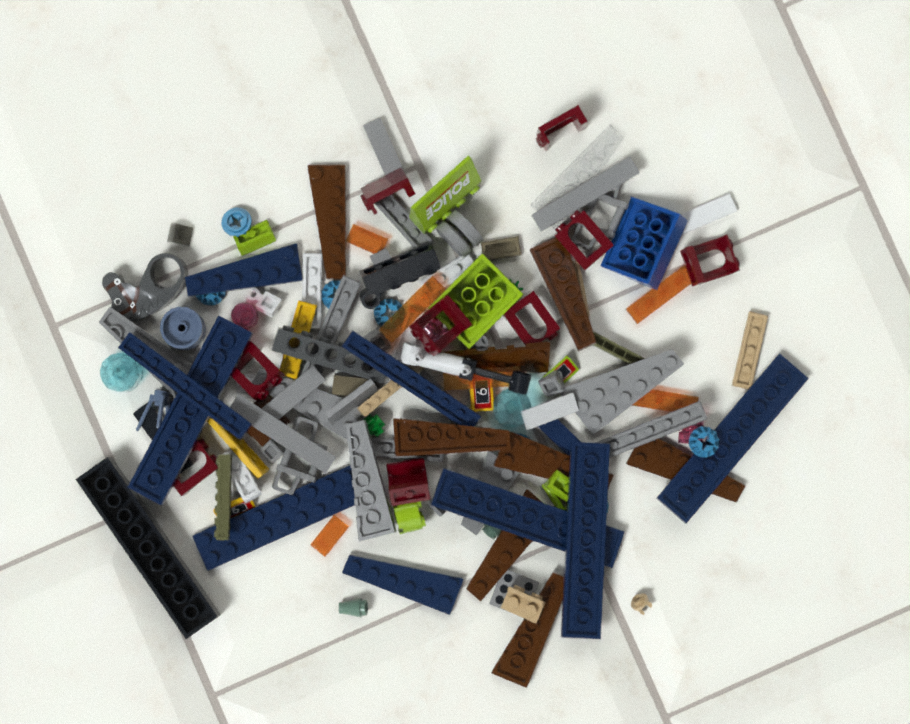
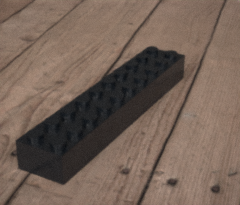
[75,457,221,639]

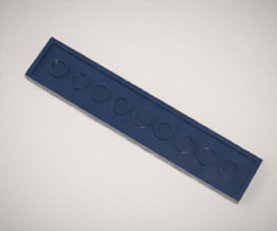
[128,315,254,506]
[656,353,809,524]
[561,442,610,639]
[192,465,355,571]
[430,468,624,568]

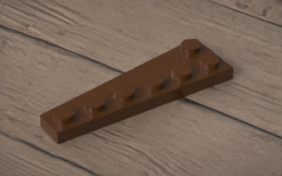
[308,165,346,279]
[529,237,596,352]
[433,342,550,373]
[393,418,512,457]
[493,431,614,488]
[625,439,745,503]
[466,489,543,601]
[491,572,564,688]

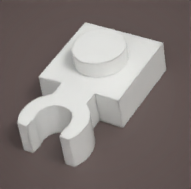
[246,288,282,317]

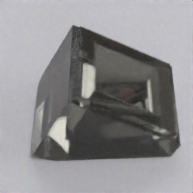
[167,223,193,246]

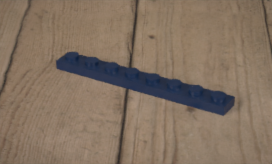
[342,330,481,426]
[118,332,253,440]

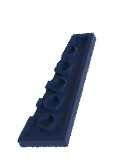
[185,243,302,297]
[342,555,464,615]

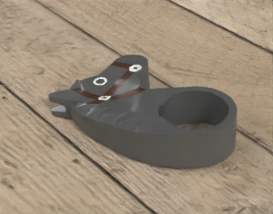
[102,253,188,322]

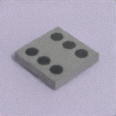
[489,570,539,613]

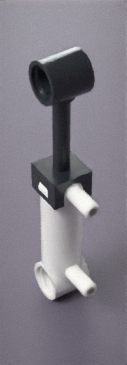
[400,342,532,394]

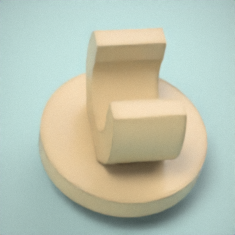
[631,593,652,615]

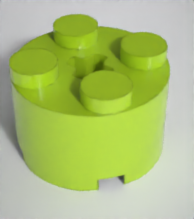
[392,502,426,534]

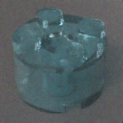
[100,353,143,393]
[492,389,531,428]

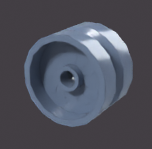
[160,307,206,350]

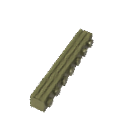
[593,331,645,364]
[214,454,232,540]

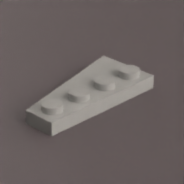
[461,451,520,536]

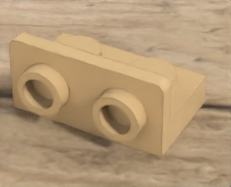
[501,584,546,624]

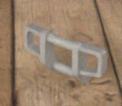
[571,185,629,250]
[272,416,328,495]

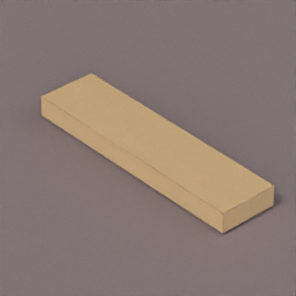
[731,311,768,390]

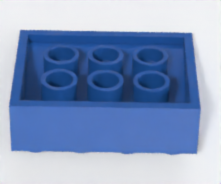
[600,197,688,290]

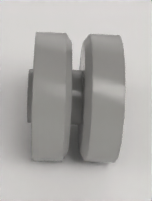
[435,210,484,259]

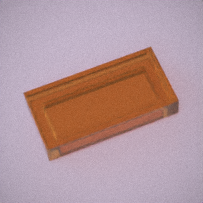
[346,224,388,254]
[310,515,349,557]

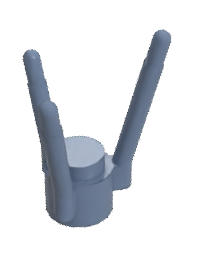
[136,390,171,431]

